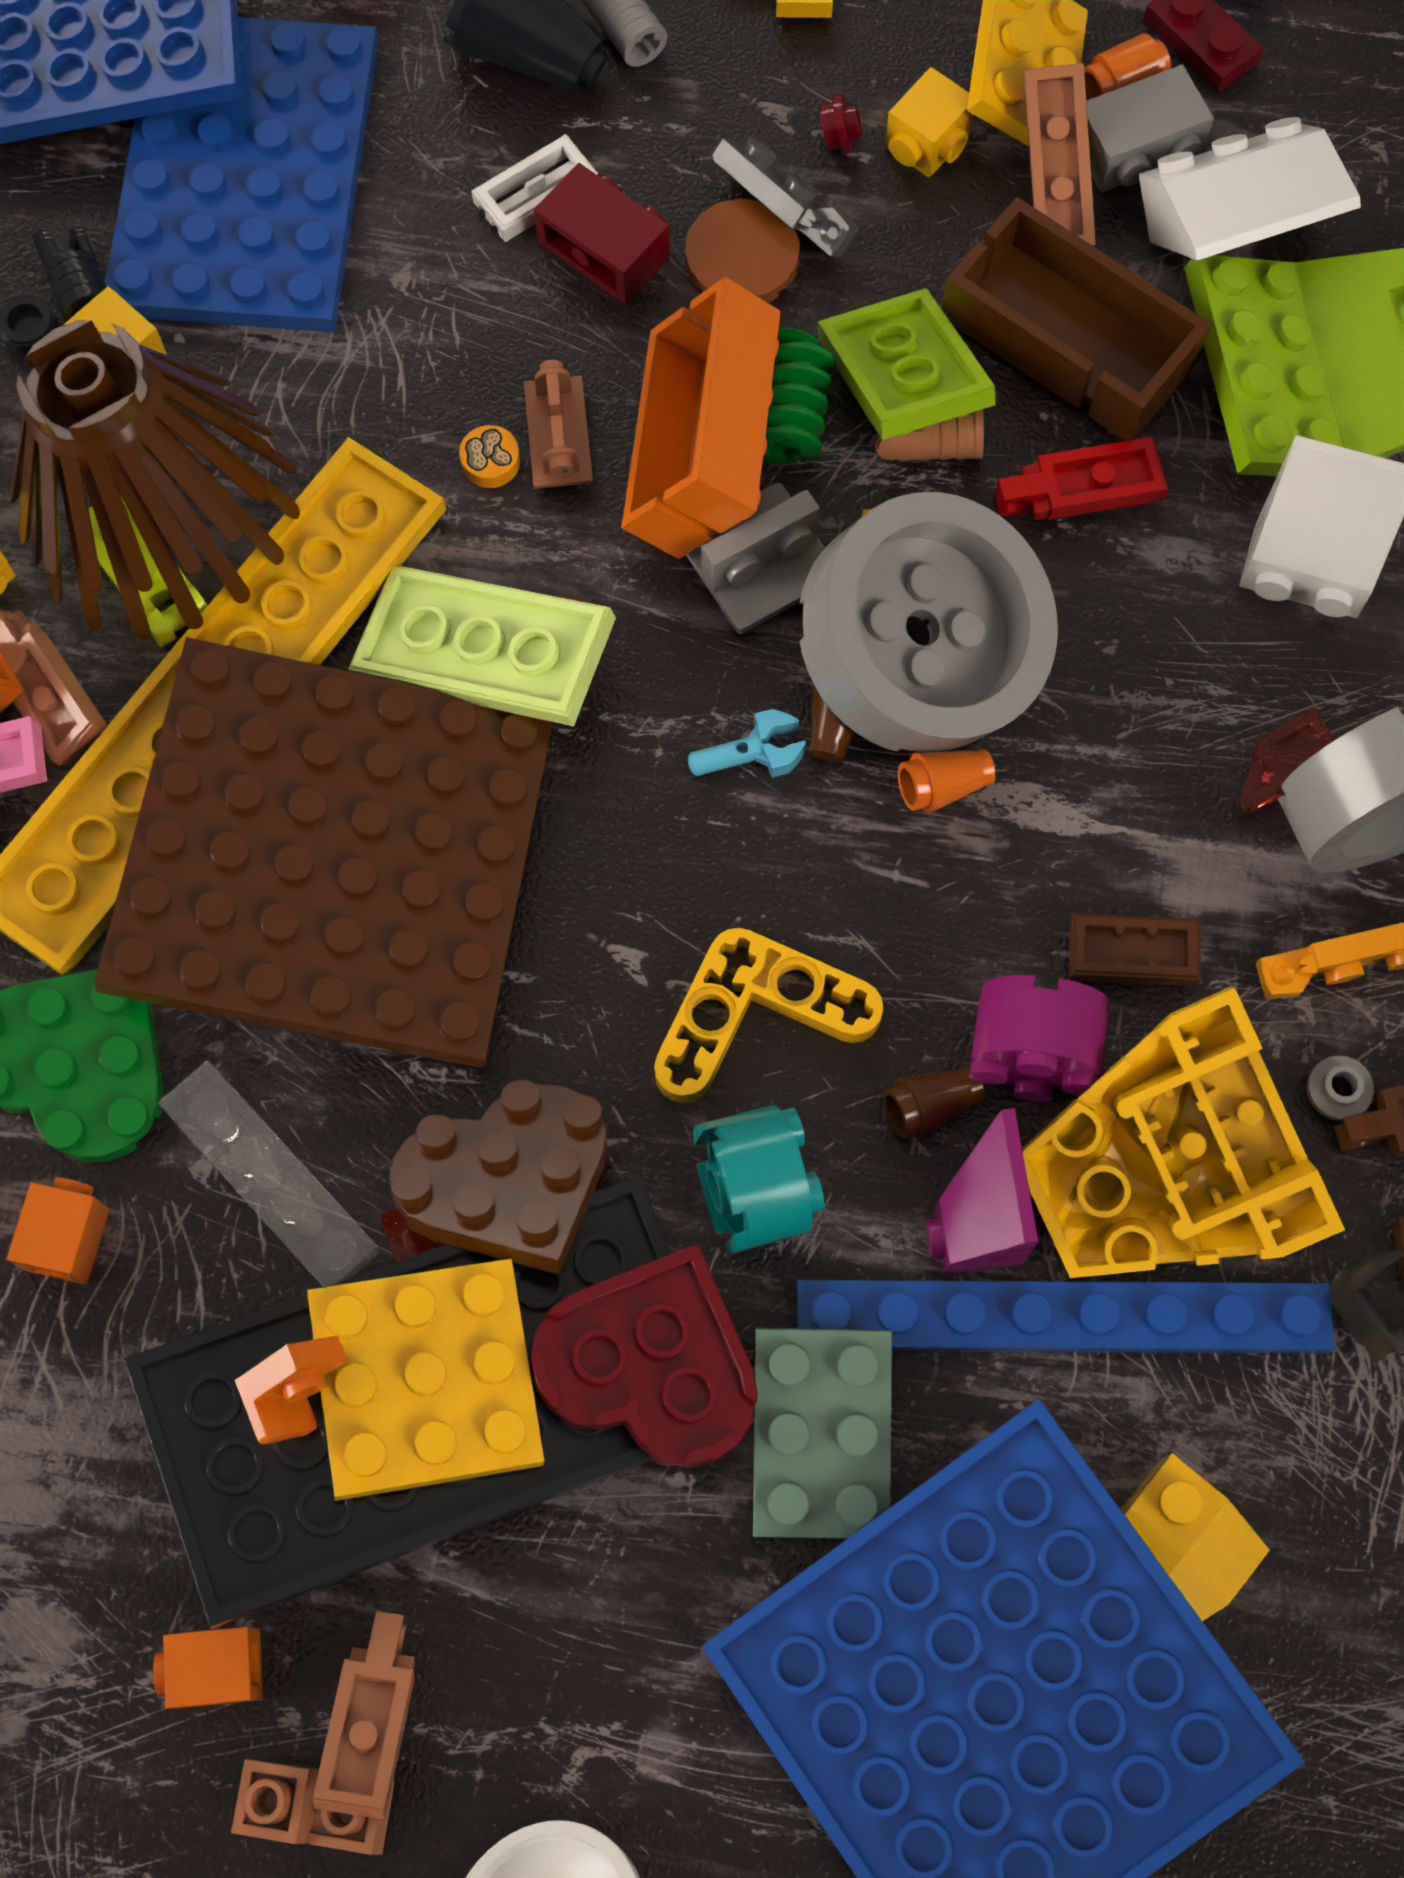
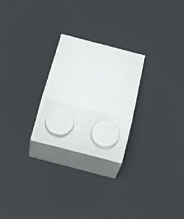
[1239,435,1404,618]

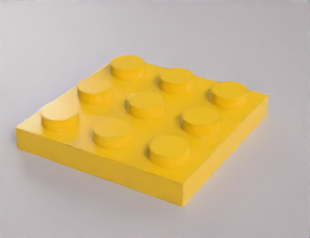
[307,1259,545,1501]

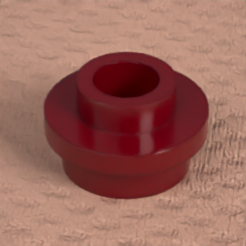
[820,94,863,154]

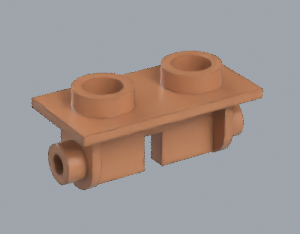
[523,360,593,489]

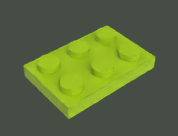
[817,288,996,441]

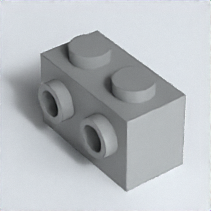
[1086,64,1214,193]

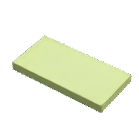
[348,565,616,726]

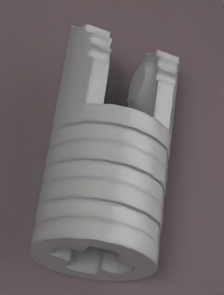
[582,0,668,67]

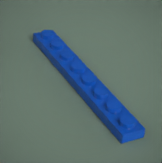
[797,1280,1335,1354]

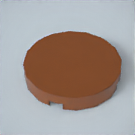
[685,198,800,303]

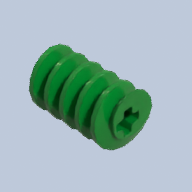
[762,327,837,465]

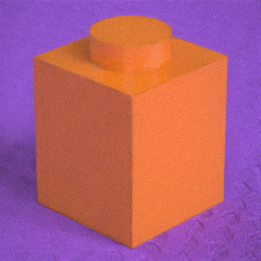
[6,1177,110,1285]
[153,1627,263,1709]

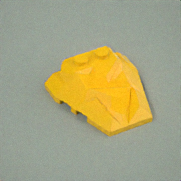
[1022,986,1345,1278]

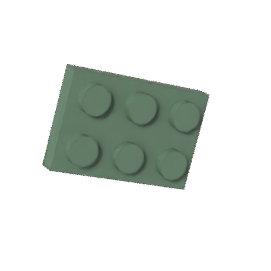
[753,1327,892,1538]

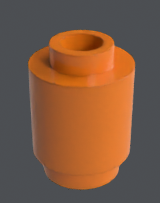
[1084,33,1171,100]

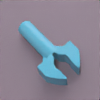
[688,709,806,778]

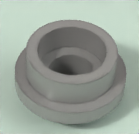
[1307,1056,1374,1121]

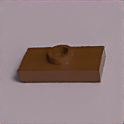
[1069,913,1201,987]

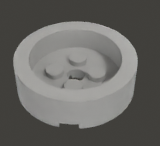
[800,492,1058,752]
[1278,707,1404,873]

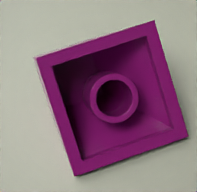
[925,1108,1038,1276]

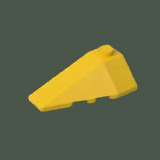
[1121,1453,1270,1621]

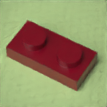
[1143,0,1264,92]

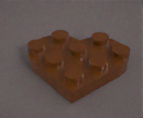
[389,1080,607,1275]

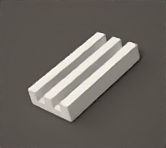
[472,134,598,242]

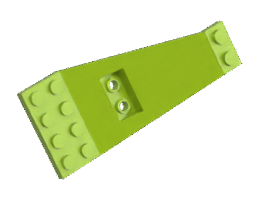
[1184,248,1404,476]

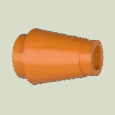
[898,748,995,813]

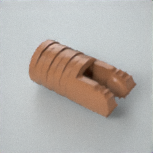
[875,409,984,461]

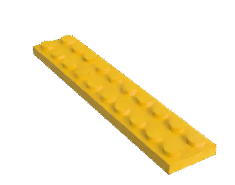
[0,437,446,976]

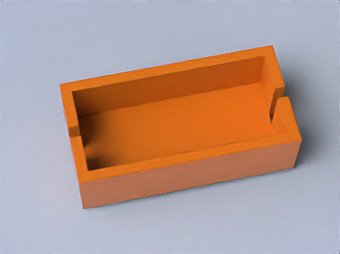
[621,276,781,559]

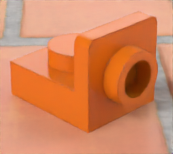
[235,1335,348,1445]

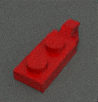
[994,437,1168,520]

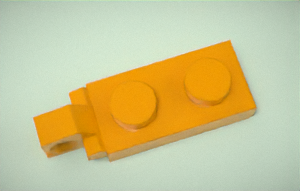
[1255,922,1404,999]

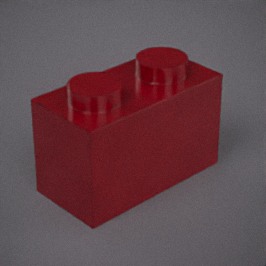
[534,162,670,305]

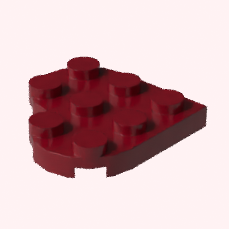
[529,1243,758,1468]

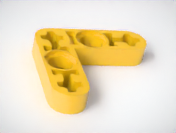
[654,928,884,1103]

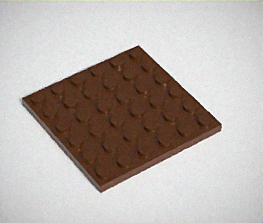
[94,637,553,1069]

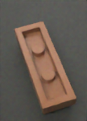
[1024,63,1096,247]

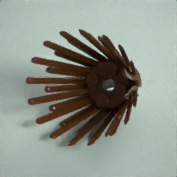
[10,320,300,638]

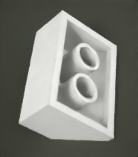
[1139,117,1361,260]

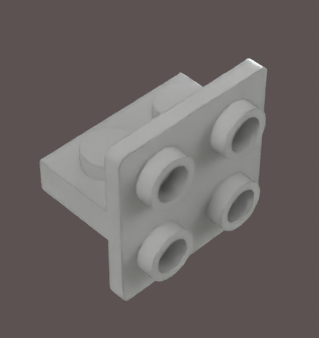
[686,483,825,634]

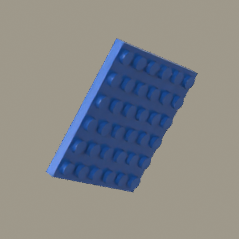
[702,1399,1305,1878]

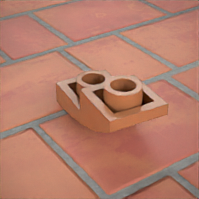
[231,1759,395,1855]

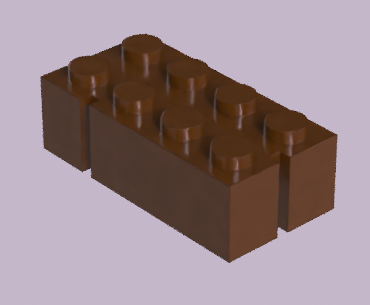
[941,197,1212,441]

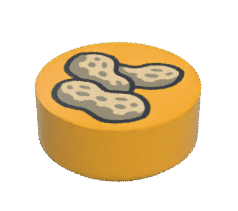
[459,425,520,488]

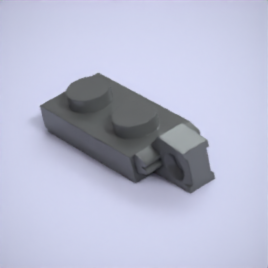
[712,138,860,257]

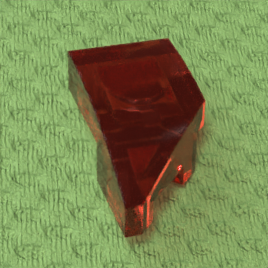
[1240,707,1335,814]

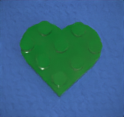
[0,969,163,1162]

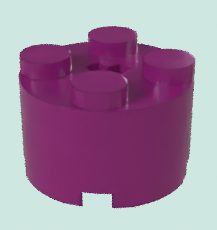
[969,975,1109,1103]

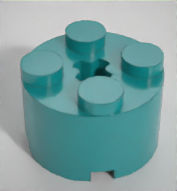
[693,1104,824,1254]

